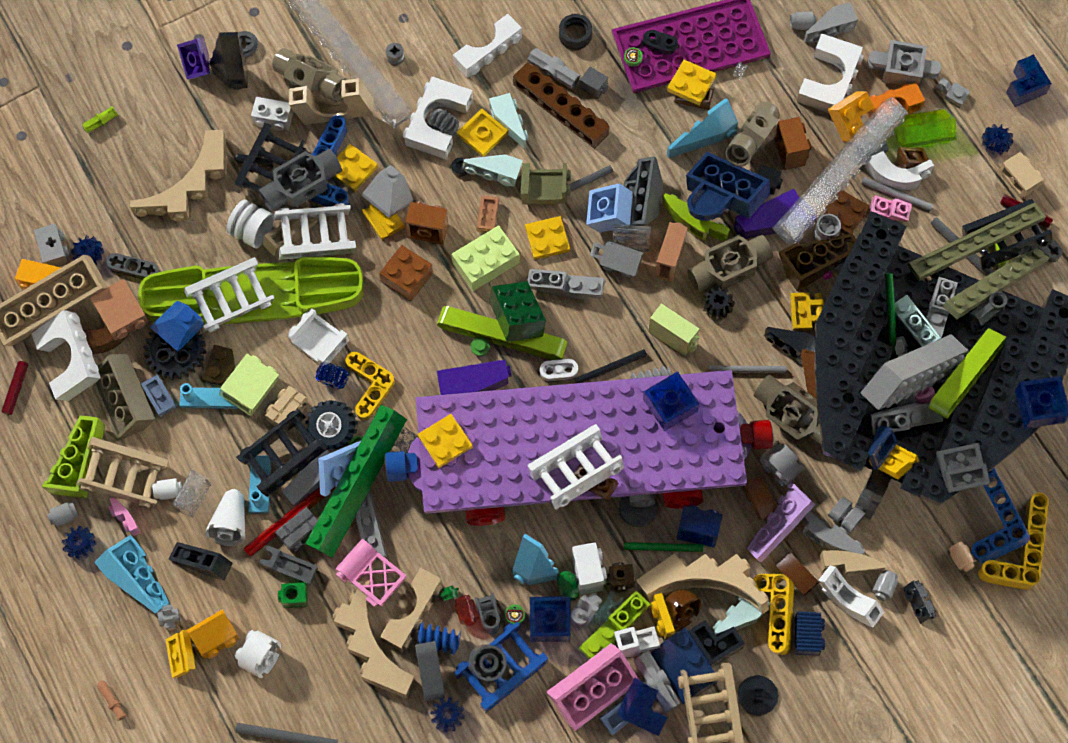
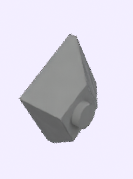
[362,165,413,218]

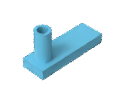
[180,383,238,409]
[248,455,271,514]

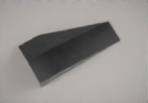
[209,32,248,90]

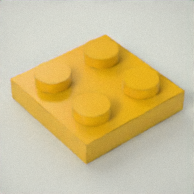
[667,60,716,105]
[457,109,508,157]
[333,144,378,193]
[525,216,570,260]
[417,414,473,468]
[650,593,675,641]

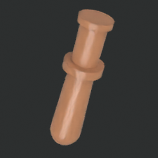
[97,681,127,721]

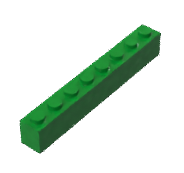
[305,405,407,558]

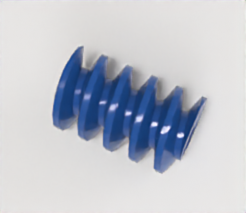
[418,622,461,655]

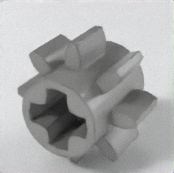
[158,604,181,631]

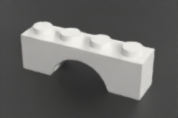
[453,14,522,78]

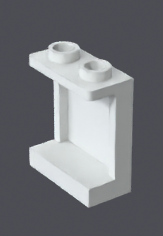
[288,309,349,369]

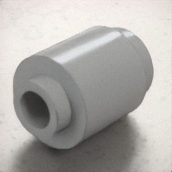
[790,12,817,30]
[47,502,79,527]
[872,570,898,601]

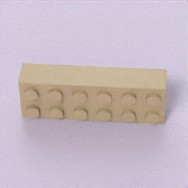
[0,255,107,347]

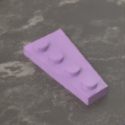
[747,482,815,562]

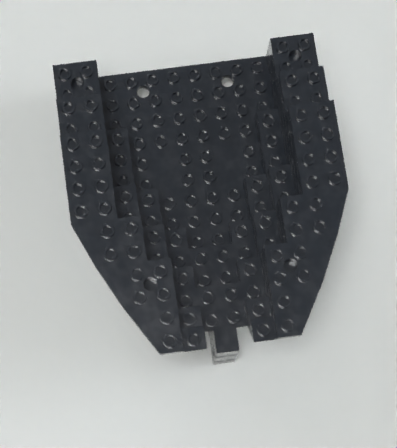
[814,211,1068,519]

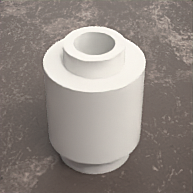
[152,478,183,500]

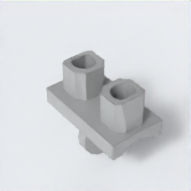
[571,593,602,628]

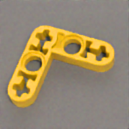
[345,352,395,421]

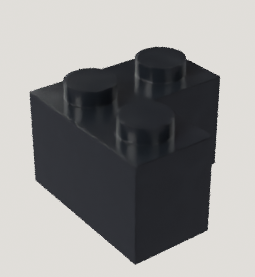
[688,620,745,668]

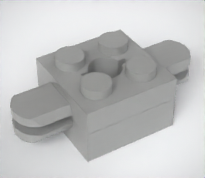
[867,40,941,87]

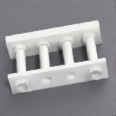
[274,203,356,260]
[184,257,274,333]
[527,424,624,510]

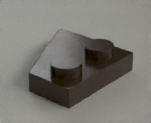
[202,345,236,386]

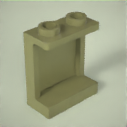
[521,163,571,204]

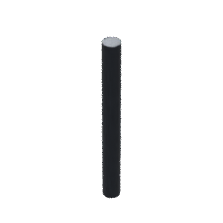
[574,349,647,383]

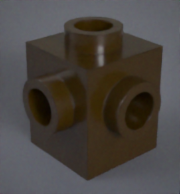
[606,562,635,593]

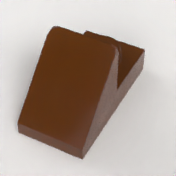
[897,147,929,169]

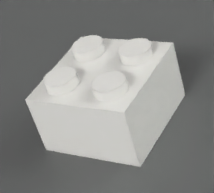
[572,542,607,595]

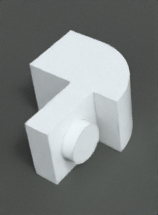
[614,627,660,657]

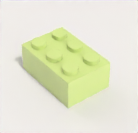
[451,226,520,292]

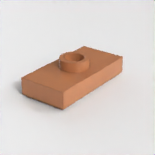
[476,195,500,233]

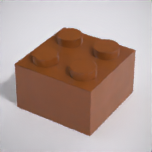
[774,117,811,170]
[405,202,449,245]
[379,245,433,301]

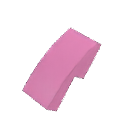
[869,195,912,222]
[109,497,141,536]

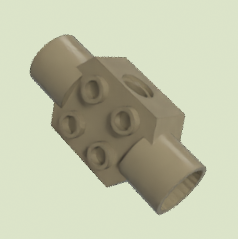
[272,48,347,102]
[725,102,780,167]
[687,235,773,292]
[753,374,822,446]

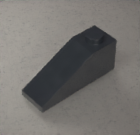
[168,542,233,581]

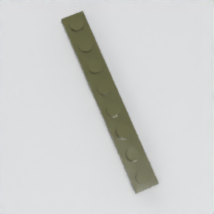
[908,202,1046,281]
[943,248,1050,319]

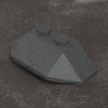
[624,156,663,227]

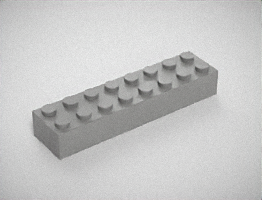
[861,335,968,410]

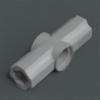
[527,48,580,89]
[634,651,681,713]

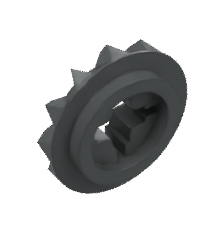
[238,31,259,58]

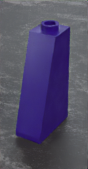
[733,189,813,239]
[437,360,512,395]

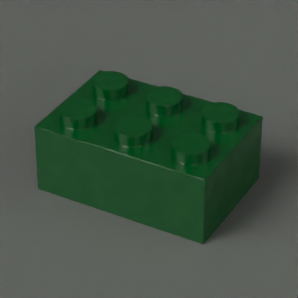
[490,281,546,342]

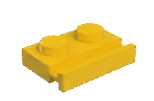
[362,204,405,241]
[869,445,919,479]
[165,630,196,678]

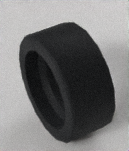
[559,14,592,50]

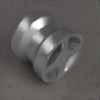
[386,43,405,66]

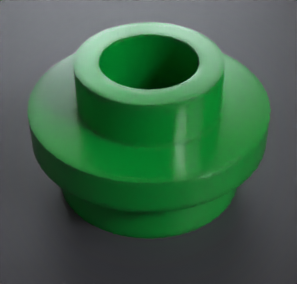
[439,585,459,601]

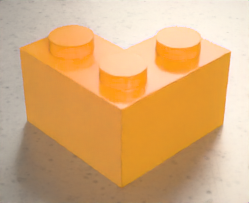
[827,91,874,143]

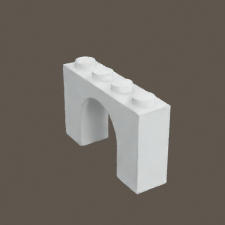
[797,34,864,113]
[403,77,473,159]
[31,310,101,401]

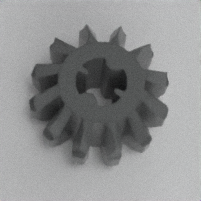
[428,108,459,137]

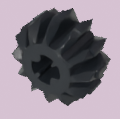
[702,286,735,320]

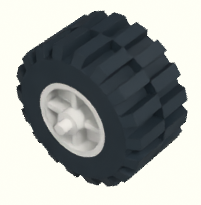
[305,400,358,449]

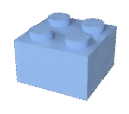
[586,183,633,233]

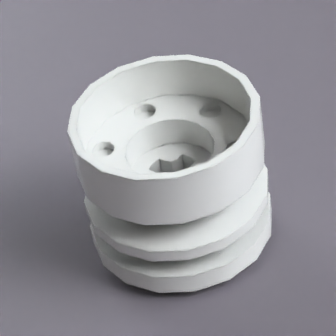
[226,199,274,248]

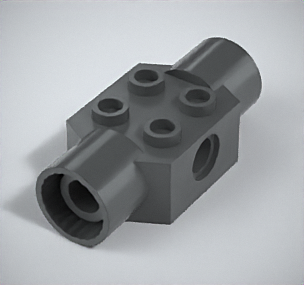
[258,149,342,212]

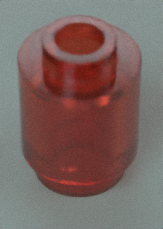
[455,595,479,627]

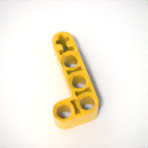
[753,574,794,655]

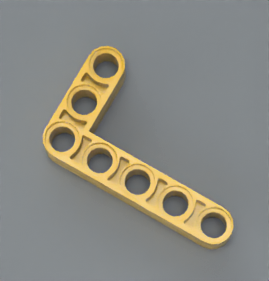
[978,492,1049,590]

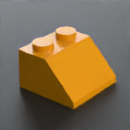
[187,609,240,659]

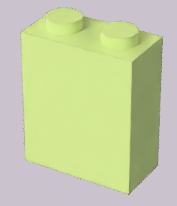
[648,303,700,357]
[219,354,279,416]

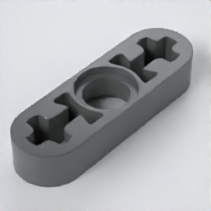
[106,253,160,279]

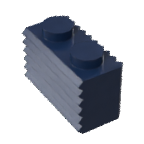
[795,611,825,656]

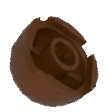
[664,589,702,630]

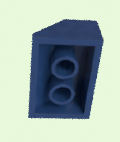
[650,627,718,705]

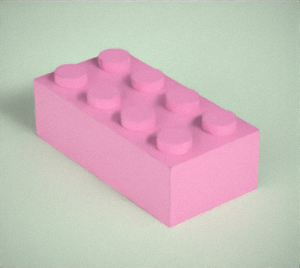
[547,643,640,731]

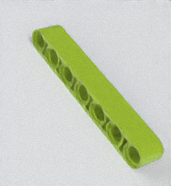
[437,306,568,360]
[929,328,1007,418]

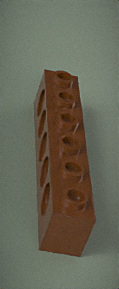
[513,62,610,149]

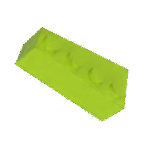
[42,415,106,499]

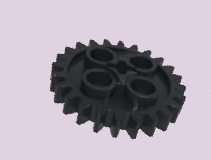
[143,331,207,380]

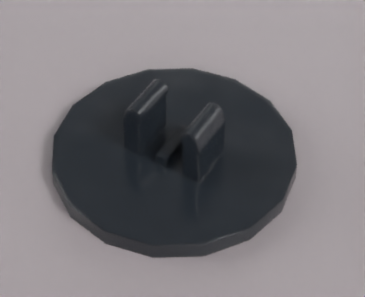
[738,675,779,716]

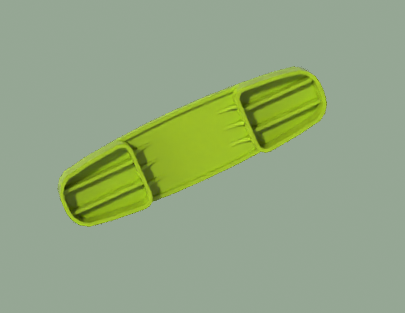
[138,257,364,325]

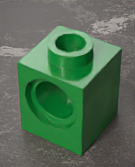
[278,583,308,608]

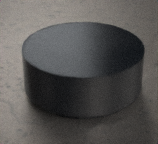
[451,158,468,177]

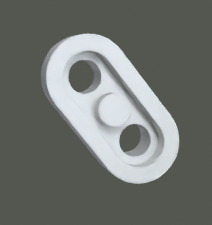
[540,359,578,381]

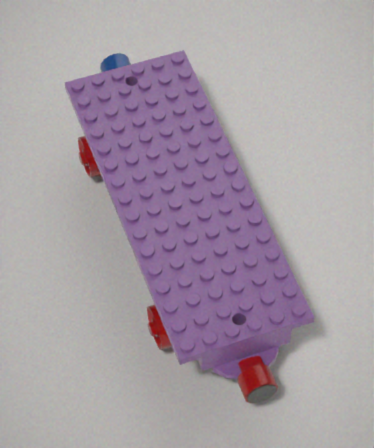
[385,370,773,526]

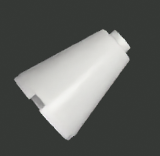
[205,489,245,546]

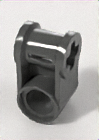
[474,593,500,634]

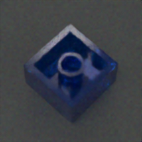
[643,371,700,431]
[1015,376,1068,429]
[676,505,723,548]
[530,596,571,642]

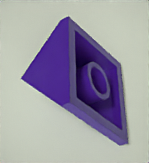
[177,37,210,80]

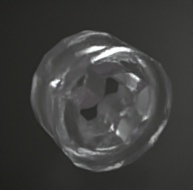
[733,62,748,80]

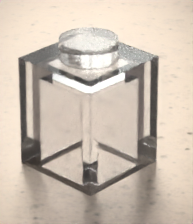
[391,426,417,453]

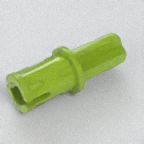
[82,106,118,133]

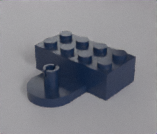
[686,152,770,221]

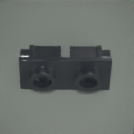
[903,580,937,624]

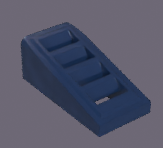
[868,426,898,470]

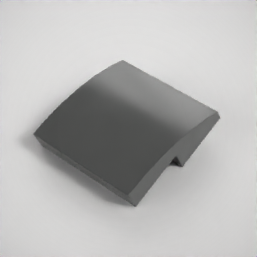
[936,443,990,492]

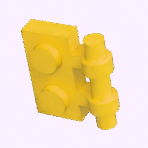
[790,293,825,331]

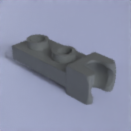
[260,546,318,586]

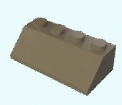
[93,354,155,441]

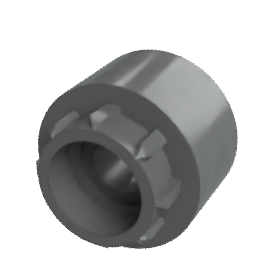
[468,644,507,681]

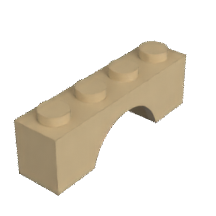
[380,567,443,652]

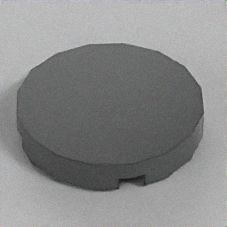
[619,496,658,527]

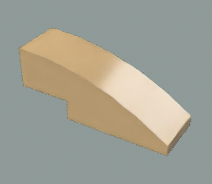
[262,206,319,256]
[820,550,886,577]

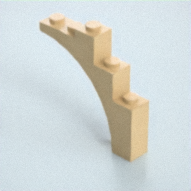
[130,129,226,221]
[636,554,769,614]
[333,570,415,699]

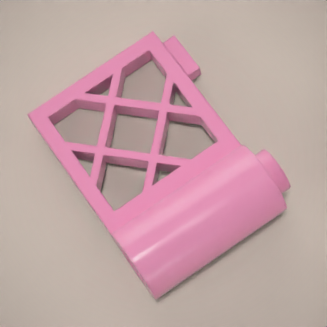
[335,539,407,607]

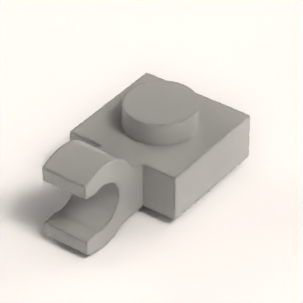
[936,78,970,108]

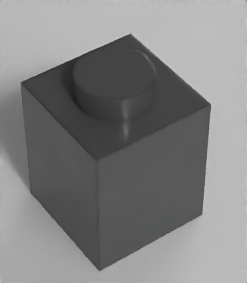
[580,67,609,99]

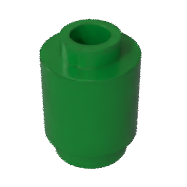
[557,571,579,602]

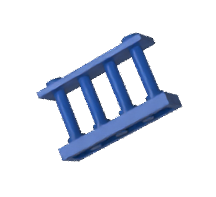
[454,621,548,713]

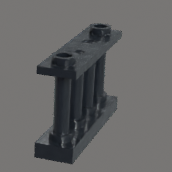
[233,122,306,194]
[962,199,1052,270]
[236,409,329,497]

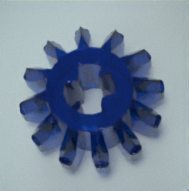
[981,124,1013,156]
[71,235,104,266]
[315,362,349,389]
[61,525,96,560]
[430,697,465,733]

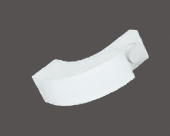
[865,151,934,191]
[819,565,885,628]

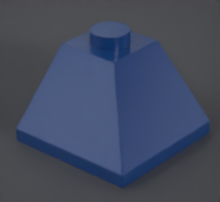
[150,301,204,352]

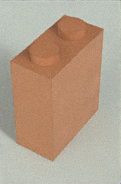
[655,222,688,282]
[90,279,149,340]

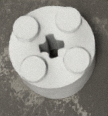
[235,630,281,678]

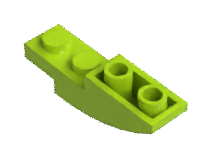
[663,193,730,242]
[579,591,651,660]

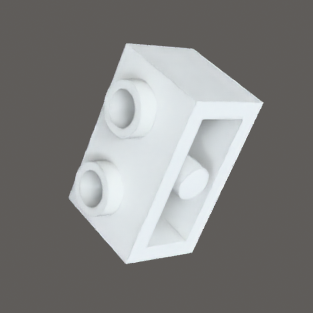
[251,97,294,131]

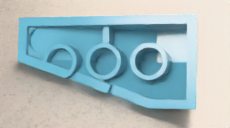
[667,98,738,158]
[512,534,559,585]
[94,535,169,613]

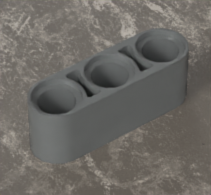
[415,641,445,701]

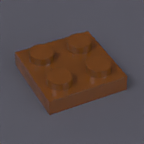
[818,188,870,234]

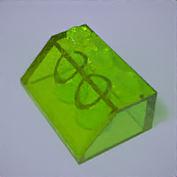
[891,109,957,148]

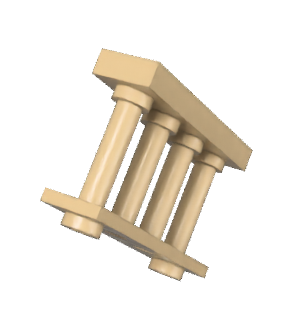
[76,437,168,509]
[678,663,744,743]

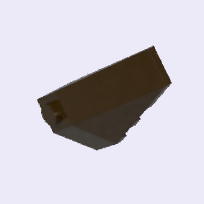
[779,233,856,291]

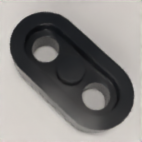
[643,30,678,55]

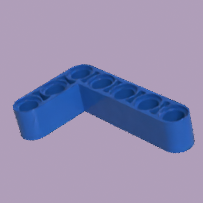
[310,115,350,207]
[971,467,1030,564]

